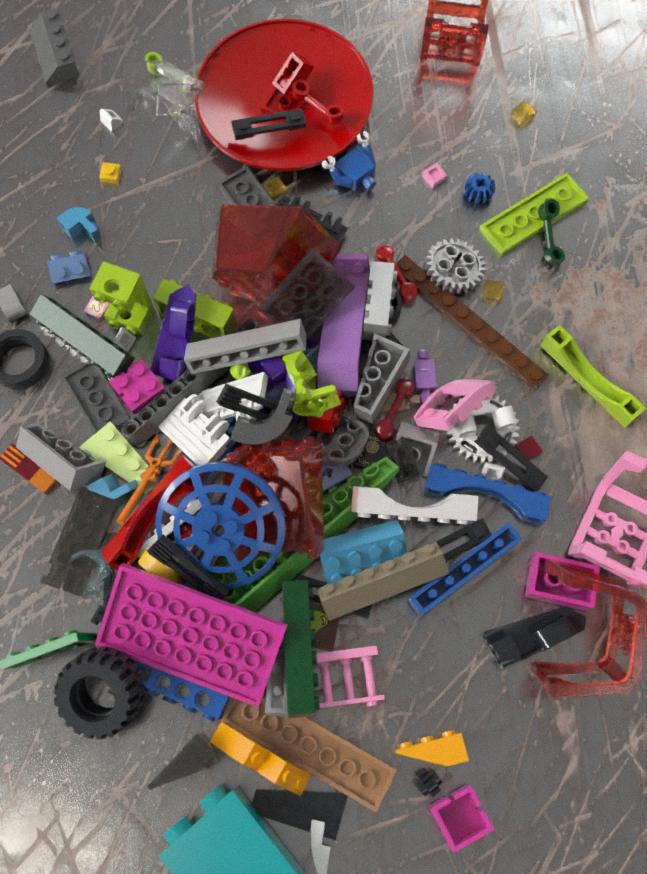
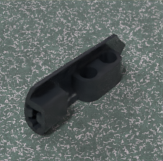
[483,606,586,670]

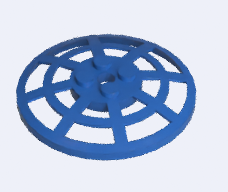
[156,462,286,588]

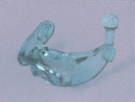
[71,549,112,594]

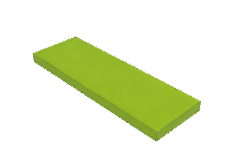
[479,173,590,256]

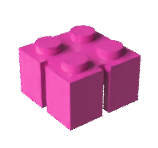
[109,359,165,415]
[428,784,494,853]

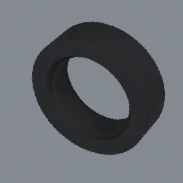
[0,329,49,389]

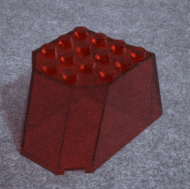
[212,204,341,310]

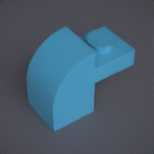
[57,207,101,243]

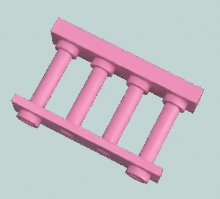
[317,646,384,709]

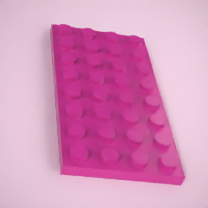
[95,563,288,707]

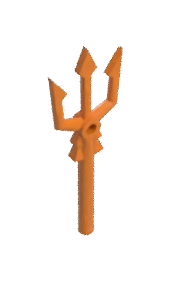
[116,432,183,525]

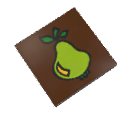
[310,603,340,652]

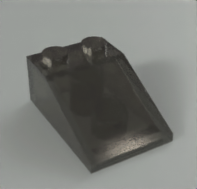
[147,733,221,790]

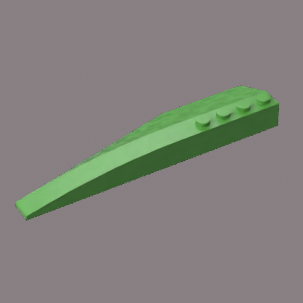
[210,457,400,612]

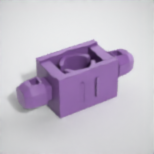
[412,349,436,404]

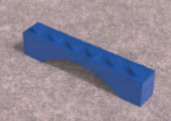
[423,463,552,525]

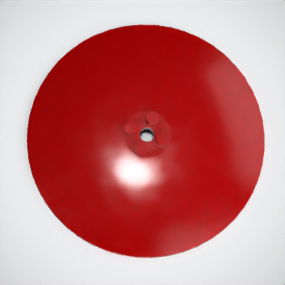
[194,19,373,171]

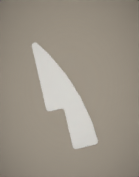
[311,820,330,874]

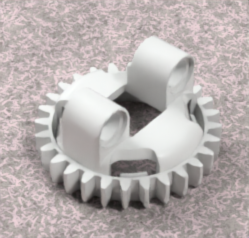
[446,396,520,464]

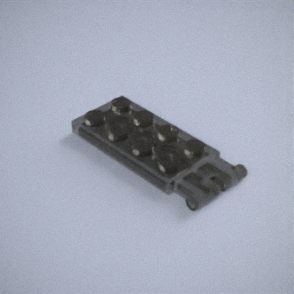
[41,486,120,596]

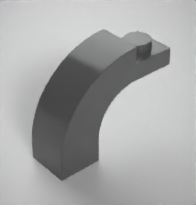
[230,388,294,444]

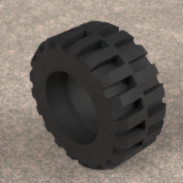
[53,646,145,739]

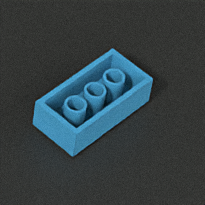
[316,520,407,584]

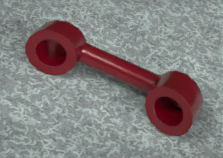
[375,378,415,442]

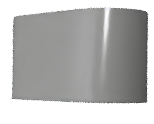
[0,284,27,322]

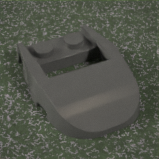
[281,412,369,467]

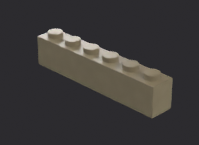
[317,542,449,621]

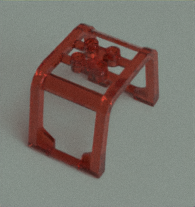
[420,0,489,67]
[531,559,647,697]

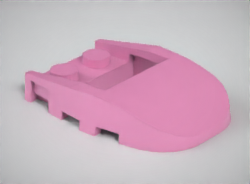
[413,379,496,431]

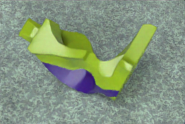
[282,350,341,418]

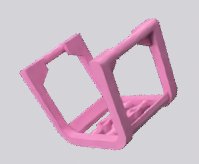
[568,450,647,589]

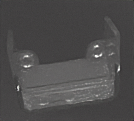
[120,61,204,117]

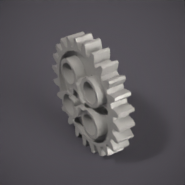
[424,238,486,294]

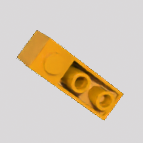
[395,730,469,766]

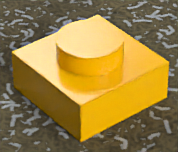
[99,162,122,184]

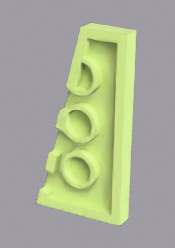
[79,422,159,495]

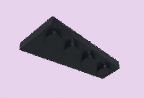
[252,789,348,841]

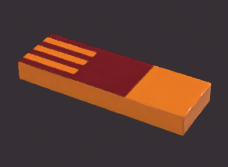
[0,443,57,494]

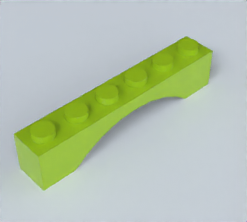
[540,324,646,428]

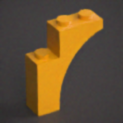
[210,722,311,796]

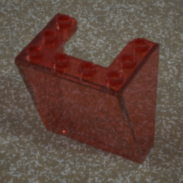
[220,437,324,561]

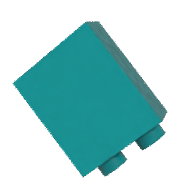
[159,784,306,874]

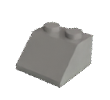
[390,421,440,477]

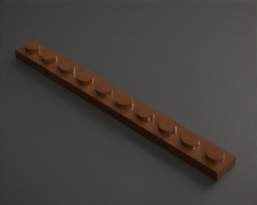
[396,255,549,391]

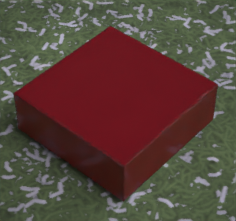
[514,435,543,461]

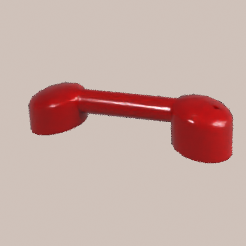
[292,79,344,125]
[375,245,418,304]

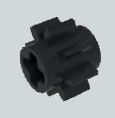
[414,768,443,797]

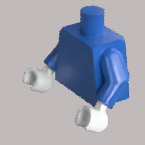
[322,131,376,190]

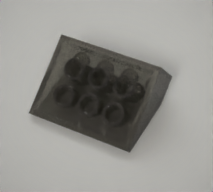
[257,247,355,340]

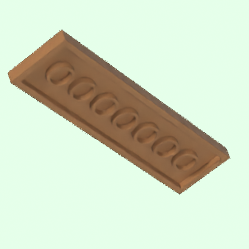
[220,693,397,812]

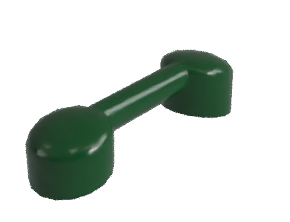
[538,199,565,265]

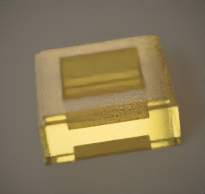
[511,101,537,125]
[262,176,287,200]
[482,279,505,302]

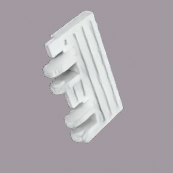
[198,372,268,421]
[158,394,231,465]

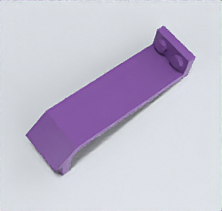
[317,253,370,397]

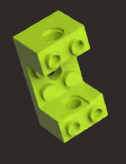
[89,261,155,336]

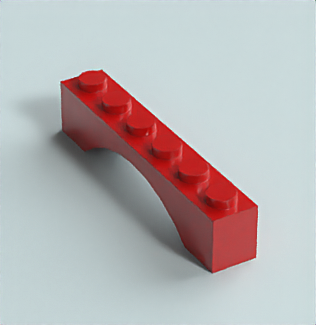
[101,455,205,570]

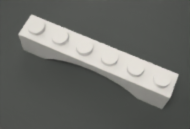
[351,486,478,524]

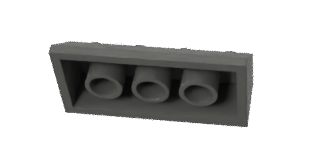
[30,8,80,86]

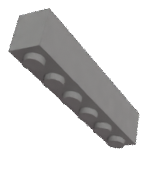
[184,319,306,374]

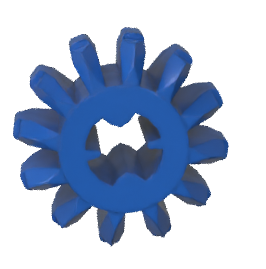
[464,172,496,204]

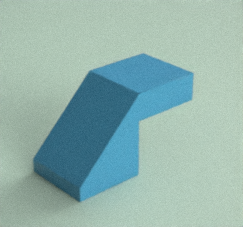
[87,474,139,499]

